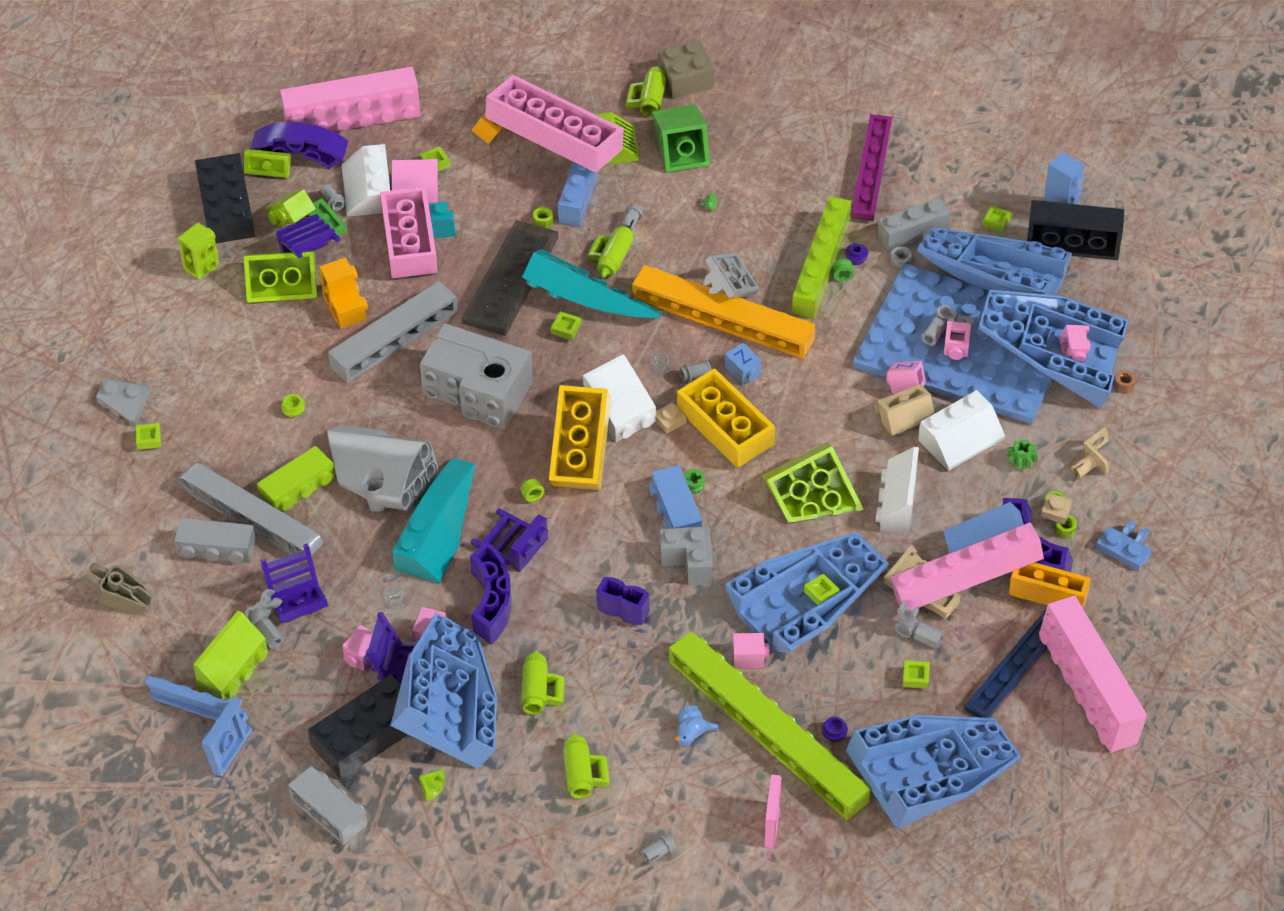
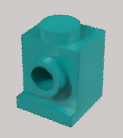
[429,201,456,239]

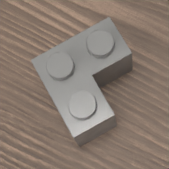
[660,526,713,585]

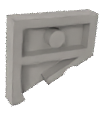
[96,379,150,427]

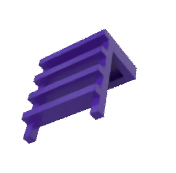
[275,214,340,258]
[471,508,548,572]
[260,543,328,623]
[365,612,417,684]

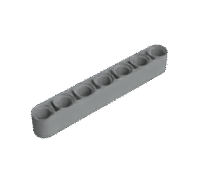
[177,462,323,562]

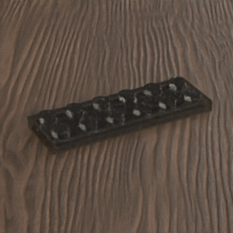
[462,220,559,336]

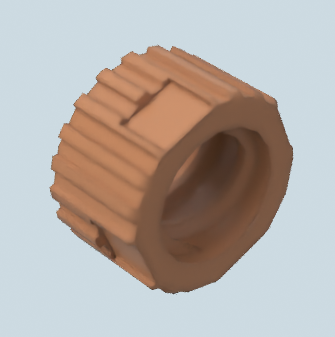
[1114,370,1136,393]

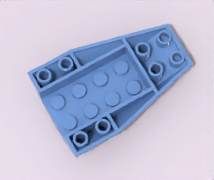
[917,228,1072,295]
[725,532,889,652]

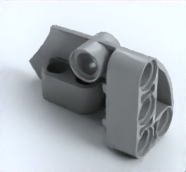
[327,425,438,512]

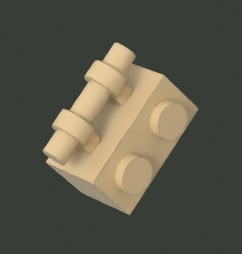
[874,384,935,435]

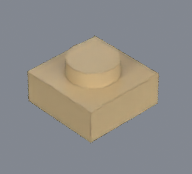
[656,402,687,434]
[1041,493,1072,524]

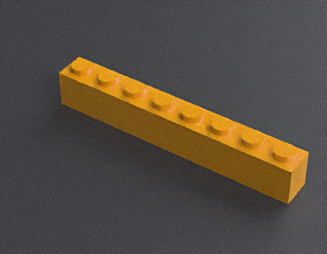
[632,265,815,359]

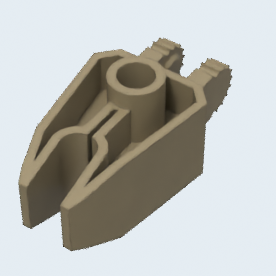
[81,562,152,614]

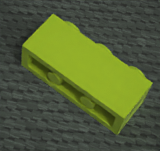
[257,446,335,512]

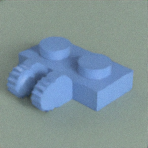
[1096,520,1152,571]

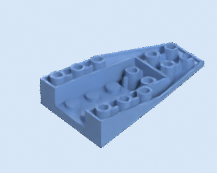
[978,290,1129,409]
[390,613,497,769]
[846,715,1021,829]

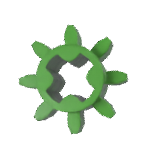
[1007,440,1038,470]

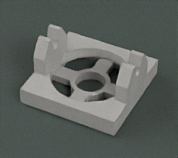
[703,252,759,299]

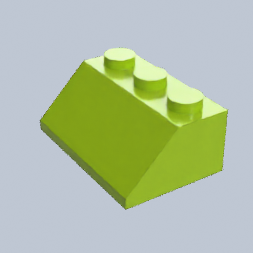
[243,250,317,303]
[193,611,268,700]

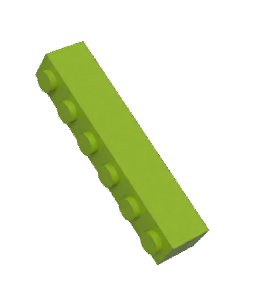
[792,196,852,319]

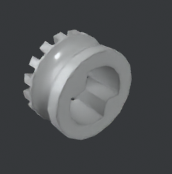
[891,246,912,269]

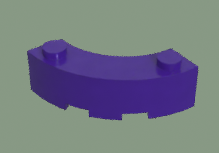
[250,122,348,169]
[1002,498,1073,572]
[470,542,512,645]

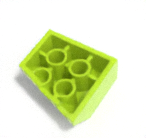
[762,442,864,523]

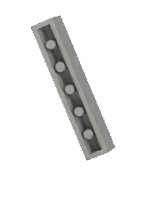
[328,281,458,383]

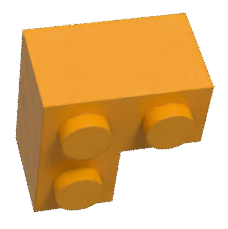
[319,257,368,329]

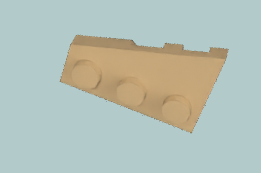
[883,545,960,619]

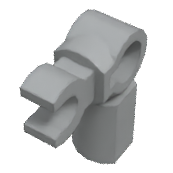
[921,305,974,346]
[244,589,285,649]
[894,601,944,649]

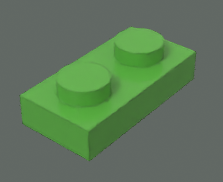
[306,198,347,242]

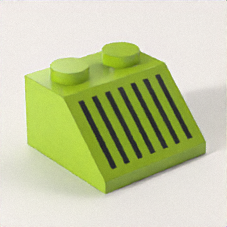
[595,112,640,164]

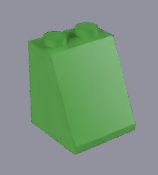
[652,104,710,173]

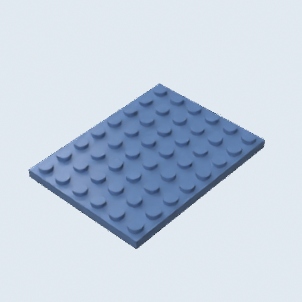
[853,263,1053,425]

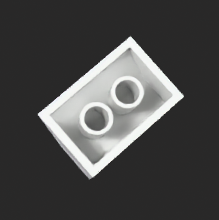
[342,144,390,217]
[918,390,1005,471]
[876,447,919,535]

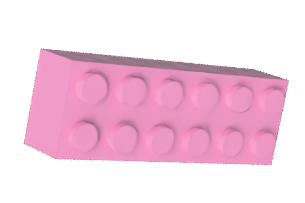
[280,66,421,132]
[485,75,624,173]
[1039,596,1147,753]

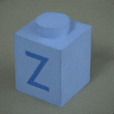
[724,343,761,386]

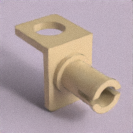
[1071,427,1109,479]

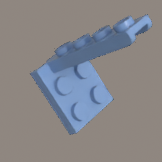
[145,675,252,777]

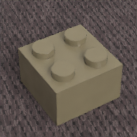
[658,40,714,99]

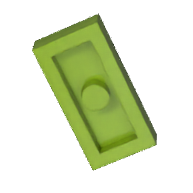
[244,149,291,178]

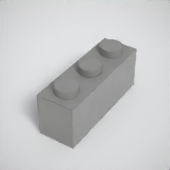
[877,197,951,253]
[174,518,256,563]
[288,766,367,845]

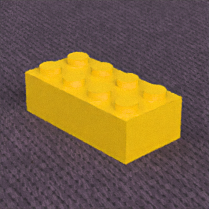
[677,368,775,468]
[549,385,611,490]

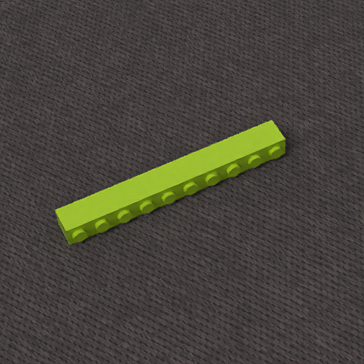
[669,631,870,821]

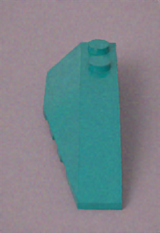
[522,249,663,318]
[392,457,475,584]

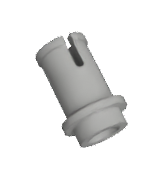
[319,184,344,211]
[619,204,643,231]
[680,360,711,383]
[641,835,676,865]

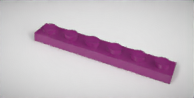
[851,114,892,221]

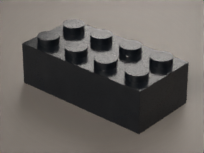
[195,153,255,244]
[1027,200,1125,261]
[308,675,408,779]

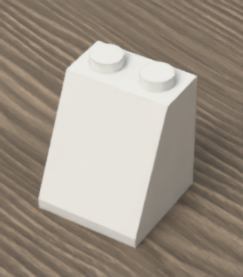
[583,355,656,442]

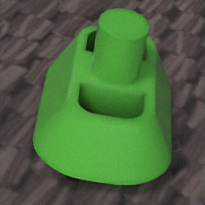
[701,193,717,211]

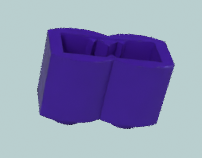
[596,577,650,625]

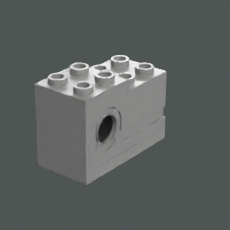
[420,323,533,430]

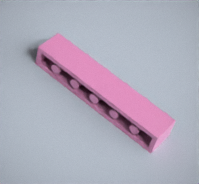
[891,522,1044,610]

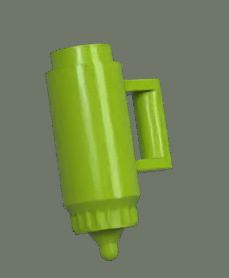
[625,66,667,116]
[587,226,634,278]
[521,650,565,715]
[563,733,610,799]

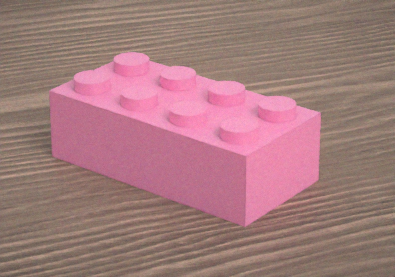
[380,187,438,278]

